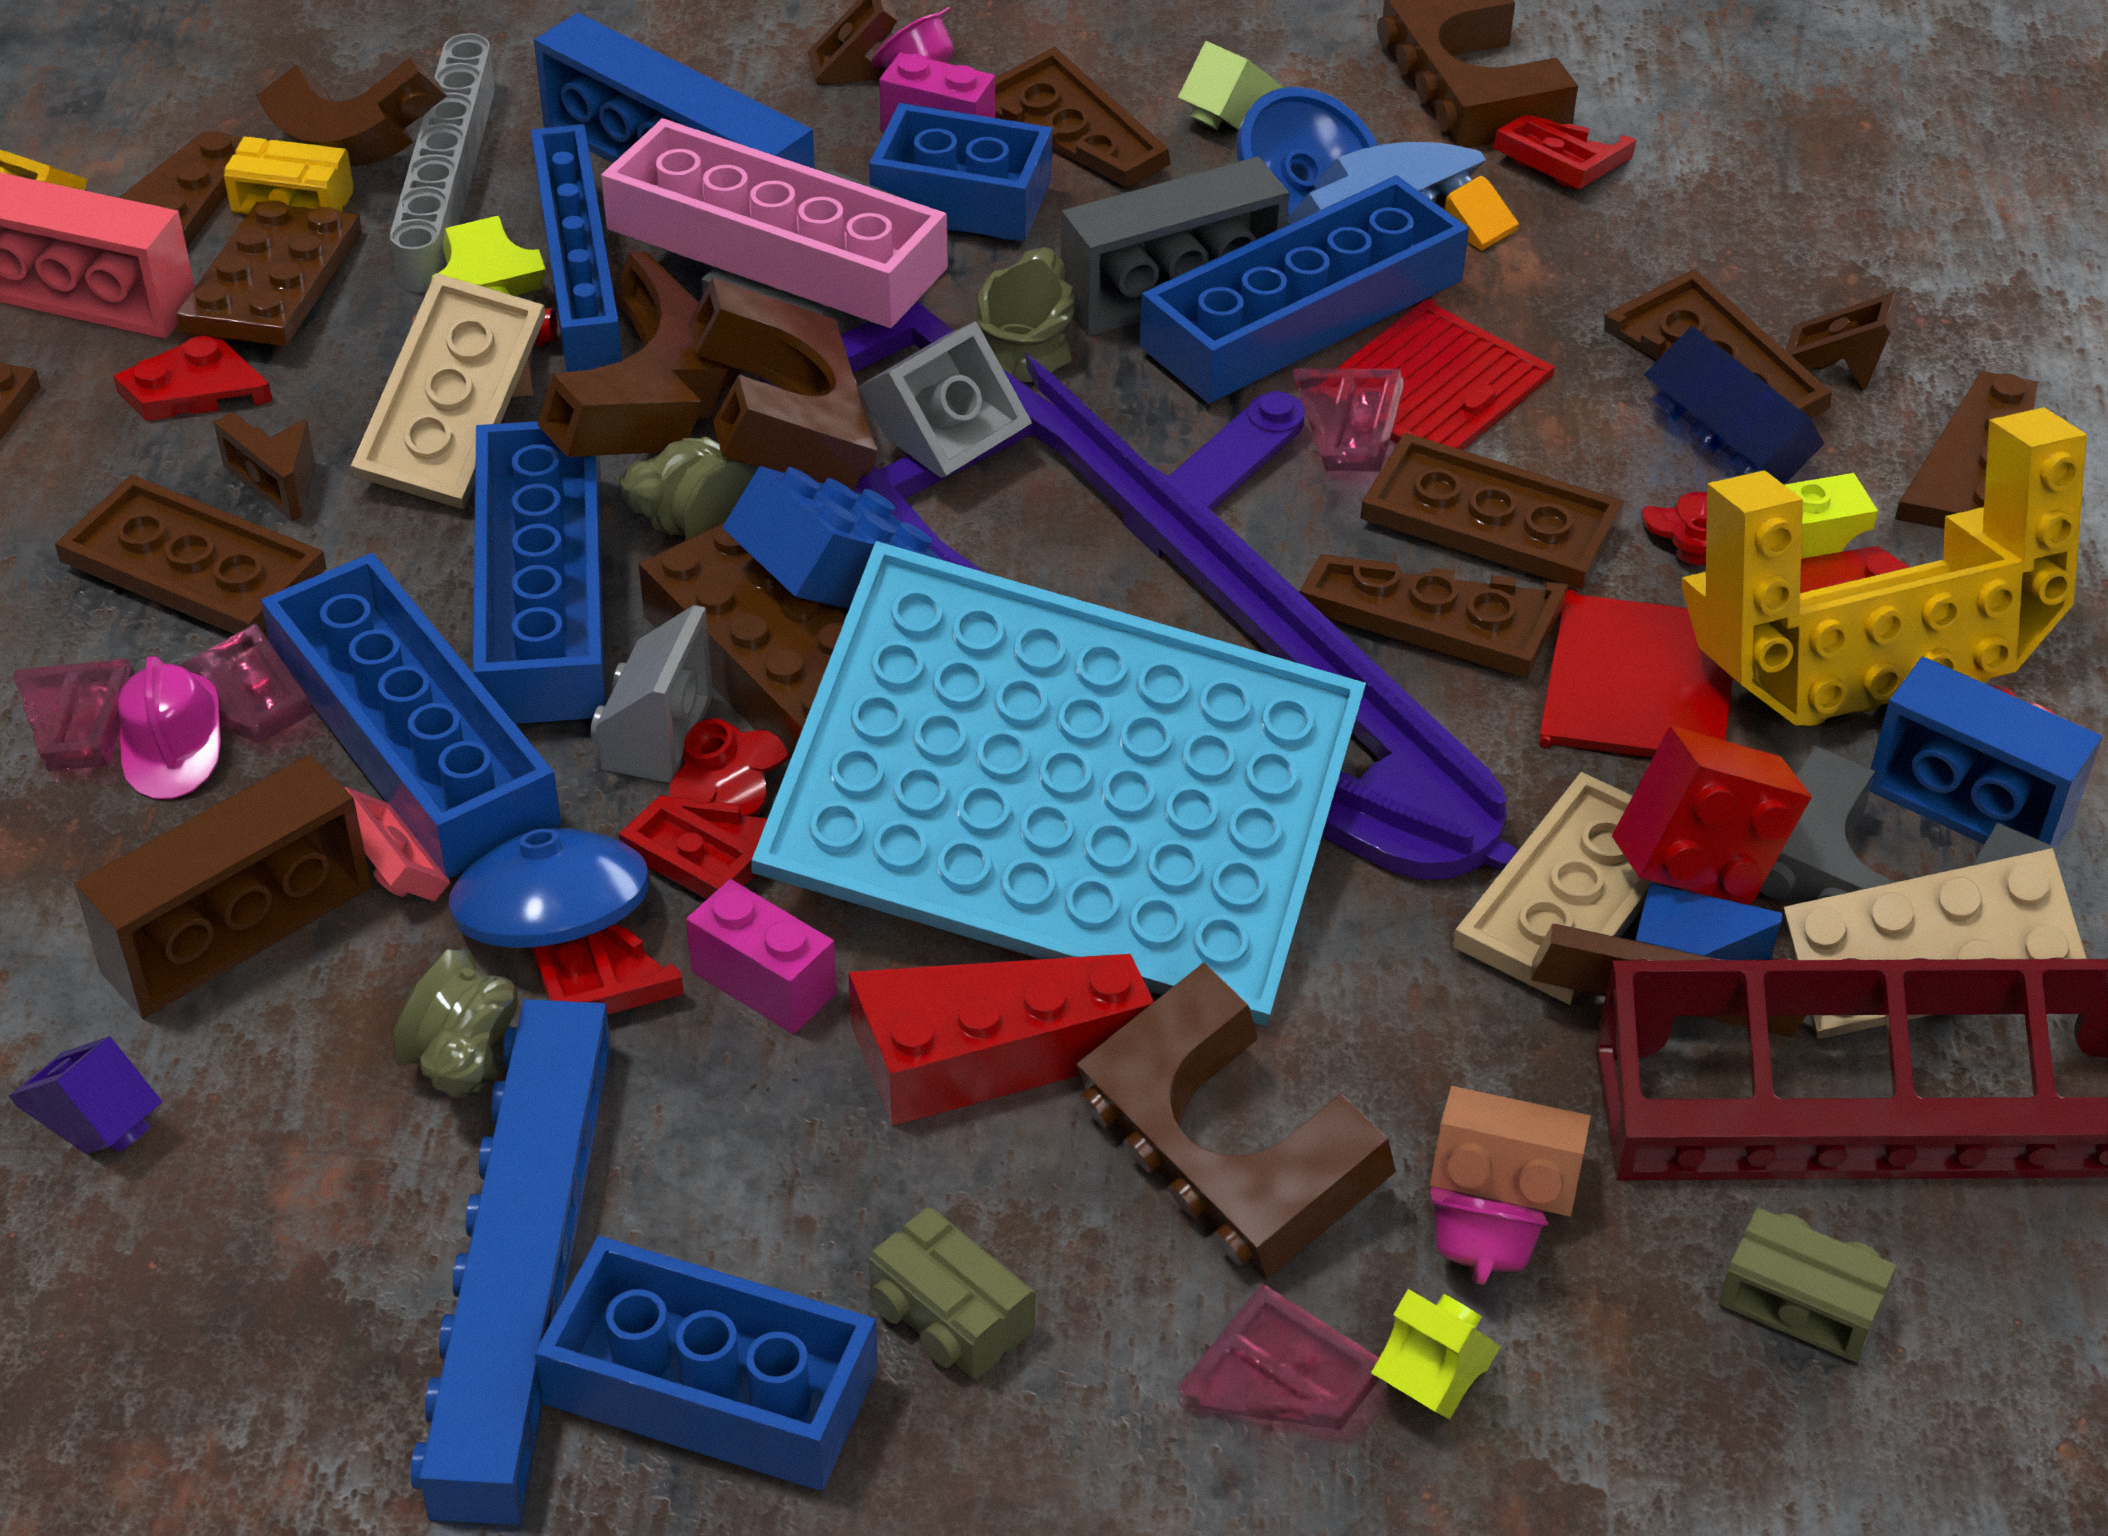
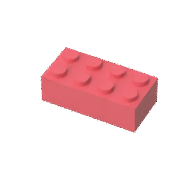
[0,173,195,339]

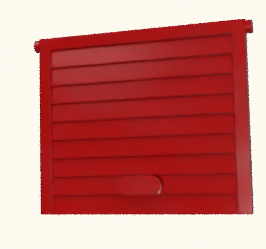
[1307,299,1555,450]
[1539,590,1733,758]

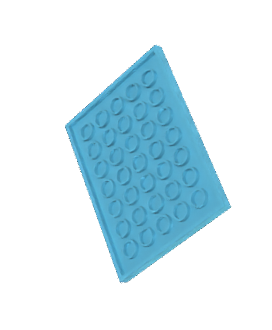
[752,541,1366,1026]

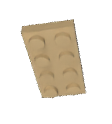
[351,273,545,510]
[1453,772,1661,1005]
[1784,848,2087,1040]

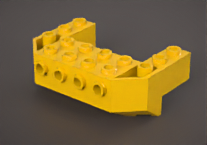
[1682,407,2087,726]

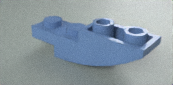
[1287,142,1486,225]

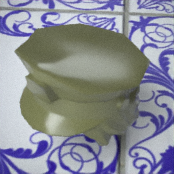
[975,247,1075,383]
[619,437,758,541]
[393,949,518,1098]

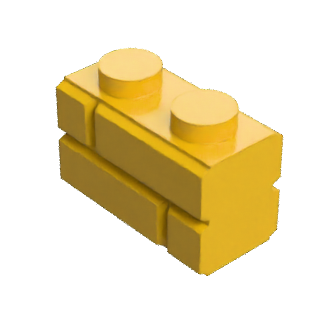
[224,136,354,214]

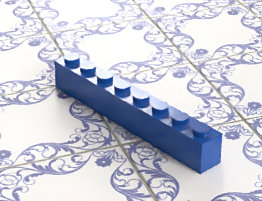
[411,999,611,1525]

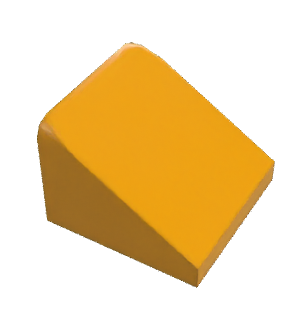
[1445,176,1519,251]

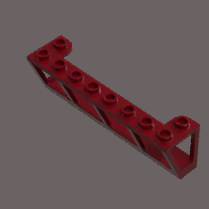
[1595,957,2108,1180]

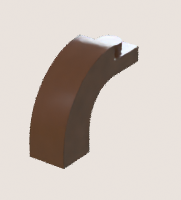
[256,57,447,166]

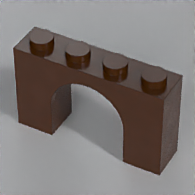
[1377,0,1578,148]
[688,277,877,491]
[1076,962,1396,1280]

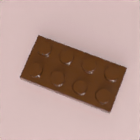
[176,200,362,346]
[1360,433,1624,590]
[55,474,327,641]

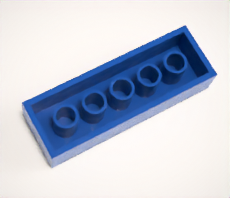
[534,12,815,169]
[1139,175,1469,404]
[473,421,607,724]
[260,552,561,879]

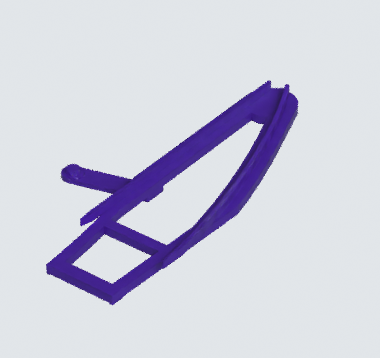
[759,301,1518,880]

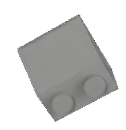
[858,321,1032,478]
[591,605,713,783]

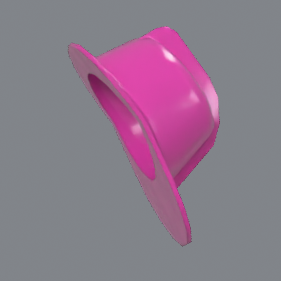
[872,7,954,71]
[117,656,221,800]
[1429,1187,1549,1285]

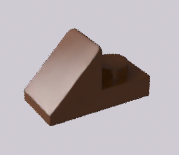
[807,0,898,85]
[1786,292,1900,390]
[214,412,315,522]

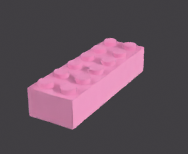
[601,118,948,328]

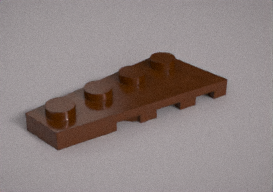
[995,47,1171,188]
[119,130,243,248]
[1604,268,1832,433]
[1895,371,2038,529]
[1299,554,1568,679]

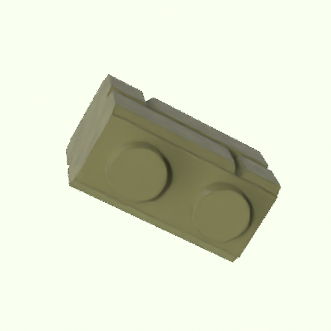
[869,1206,1036,1380]
[1718,1207,1897,1363]

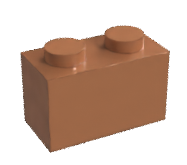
[1429,1086,1591,1217]

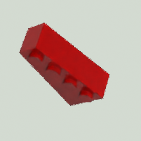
[848,954,1154,1126]

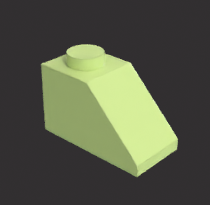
[1178,41,1285,130]

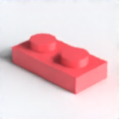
[345,787,451,902]

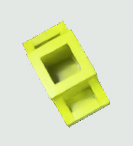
[431,215,546,296]
[1785,473,1878,559]
[1371,1289,1501,1420]

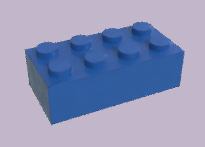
[534,1235,878,1492]

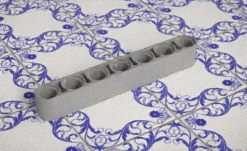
[390,33,495,293]

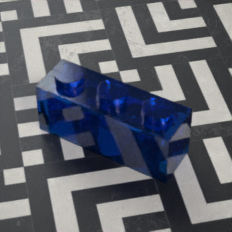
[1644,326,1825,485]

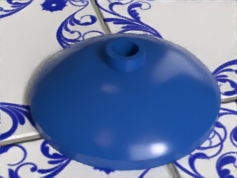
[1237,87,1378,216]
[449,828,649,948]

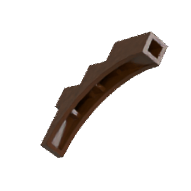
[537,252,742,457]

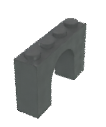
[1759,746,2060,905]

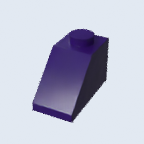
[9,1036,163,1154]

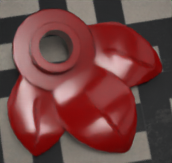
[1641,491,1707,566]
[669,718,789,817]

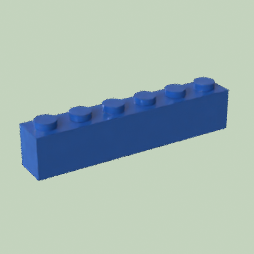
[531,124,622,372]

